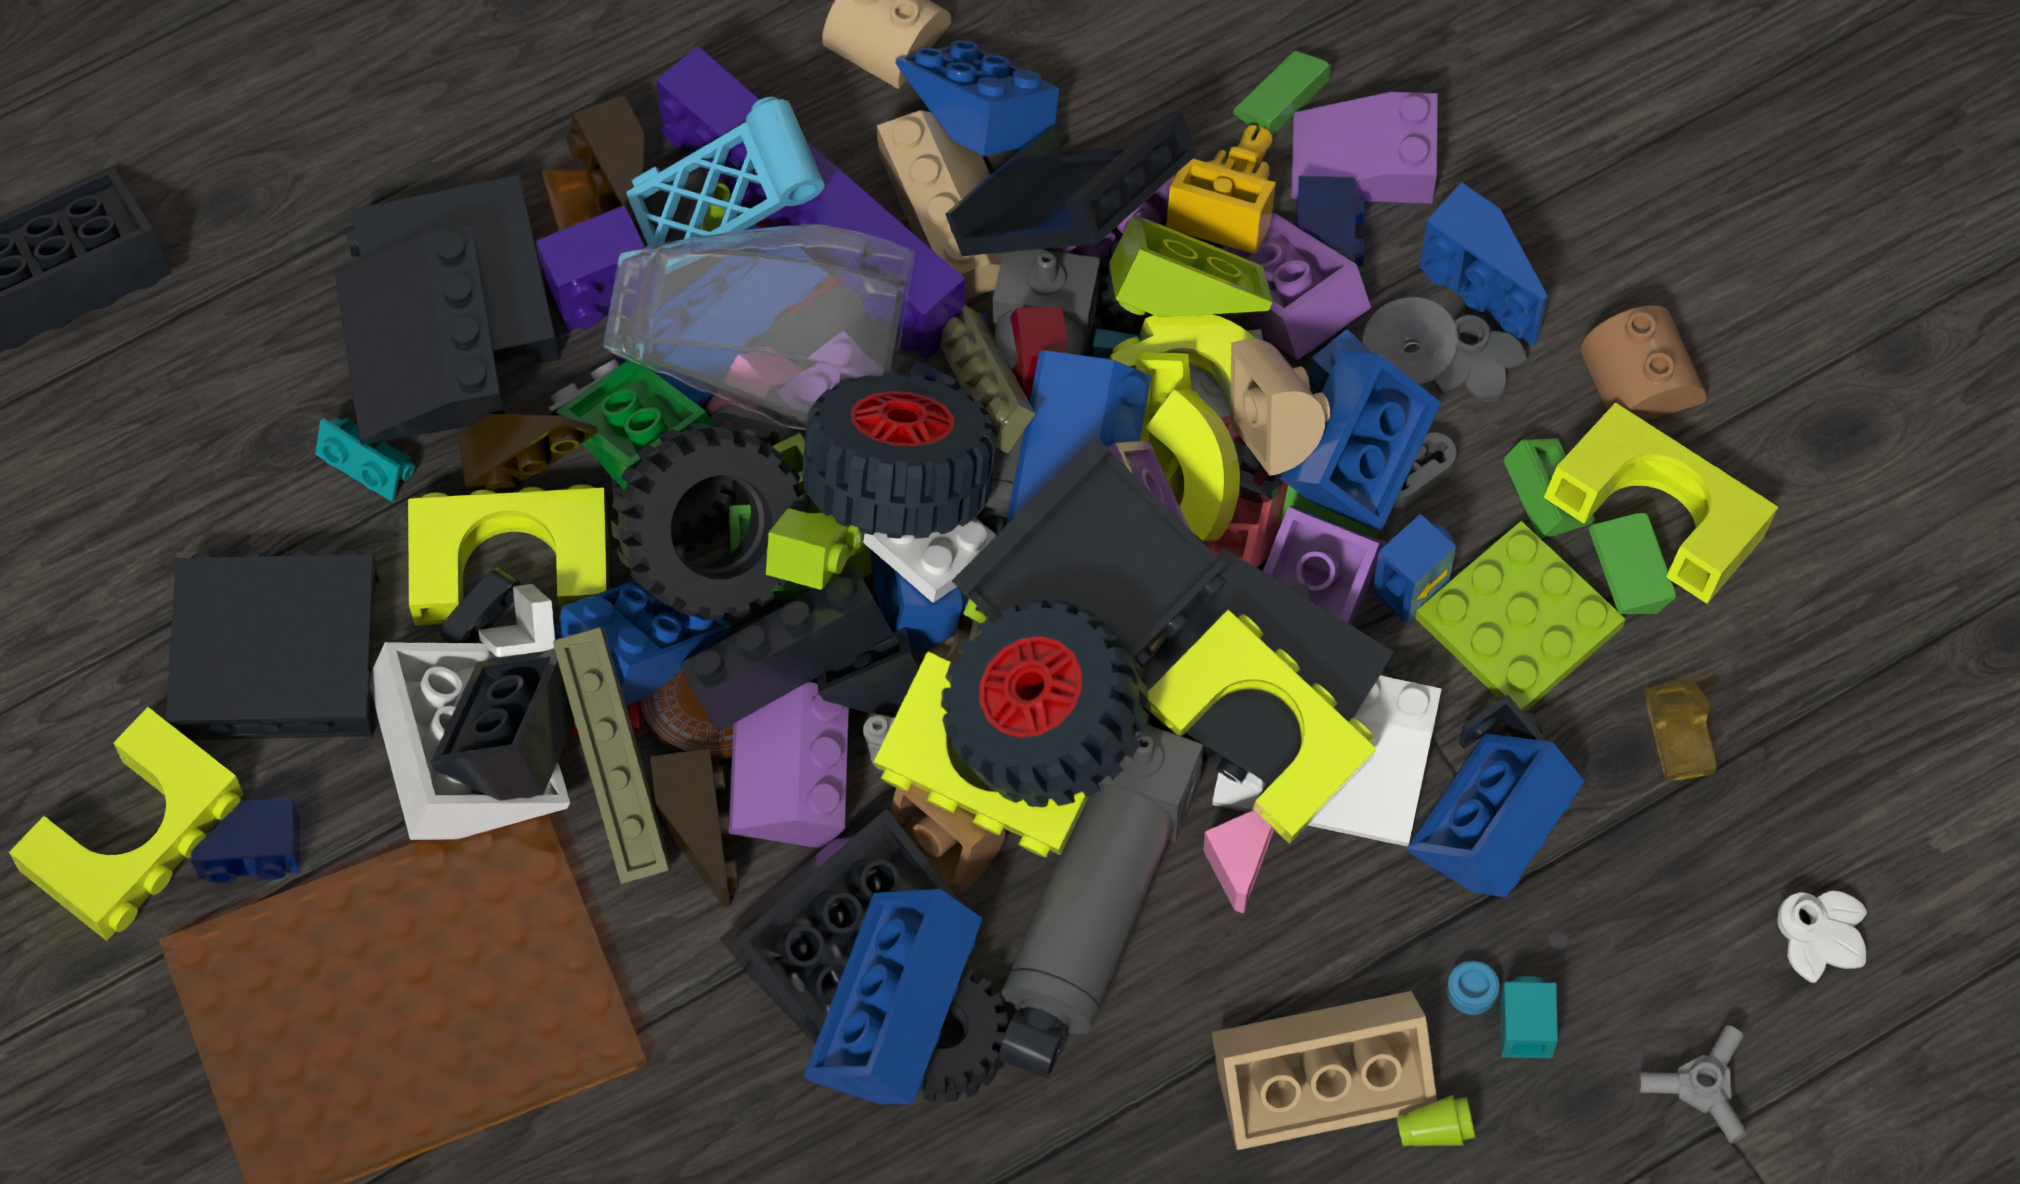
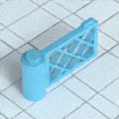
[626,97,825,276]

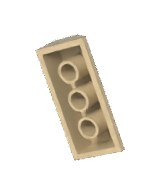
[877,110,1003,300]
[1212,991,1437,1150]

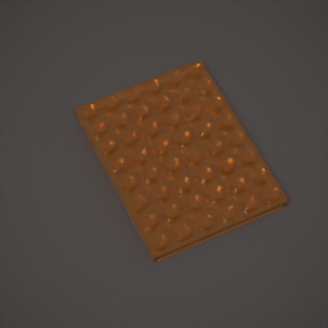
[159,814,647,1184]

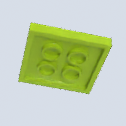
[1415,521,1626,712]

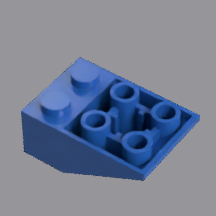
[896,40,1059,156]
[1419,182,1548,346]
[549,580,732,706]

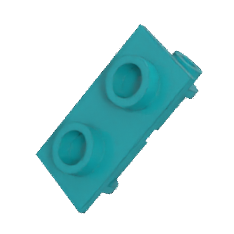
[315,417,416,502]

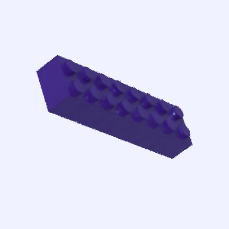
[656,46,966,360]

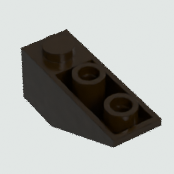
[566,95,644,234]
[457,413,598,494]
[650,748,738,907]

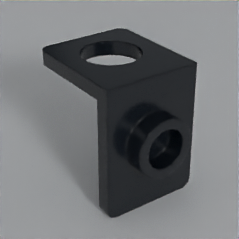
[1459,694,1547,749]

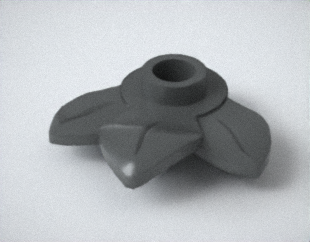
[1433,315,1527,402]

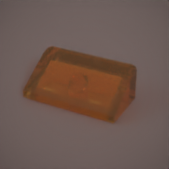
[542,170,602,232]

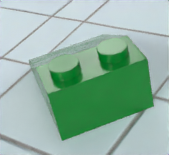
[556,356,713,490]

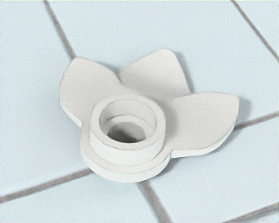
[1777,891,1867,983]

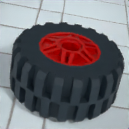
[802,373,997,539]
[941,600,1149,808]

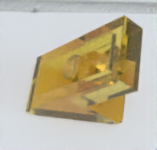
[1644,681,1717,782]

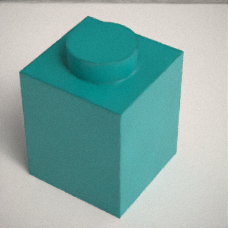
[1500,976,1558,1059]

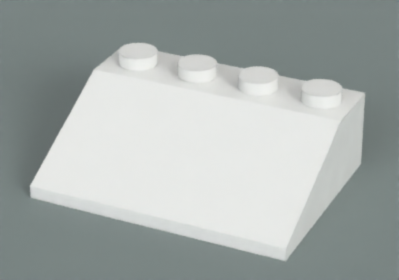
[370,642,570,840]
[1212,676,1442,847]

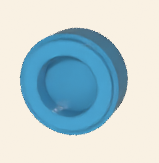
[1447,961,1499,1015]

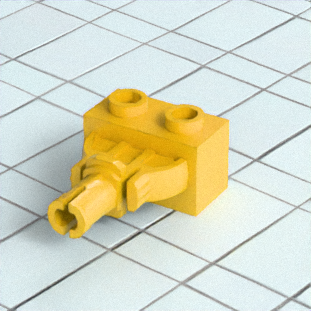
[1166,125,1276,254]

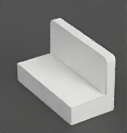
[479,584,555,657]

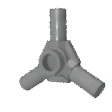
[1638,1026,1748,1144]

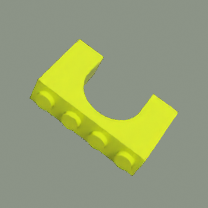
[1544,402,1779,604]
[408,484,610,625]
[1144,610,1376,844]
[874,652,1089,858]
[9,707,244,941]

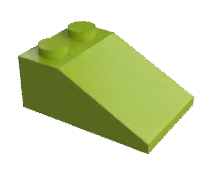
[1109,214,1273,317]

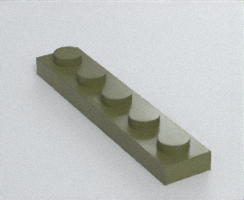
[939,305,1036,453]
[553,627,672,884]

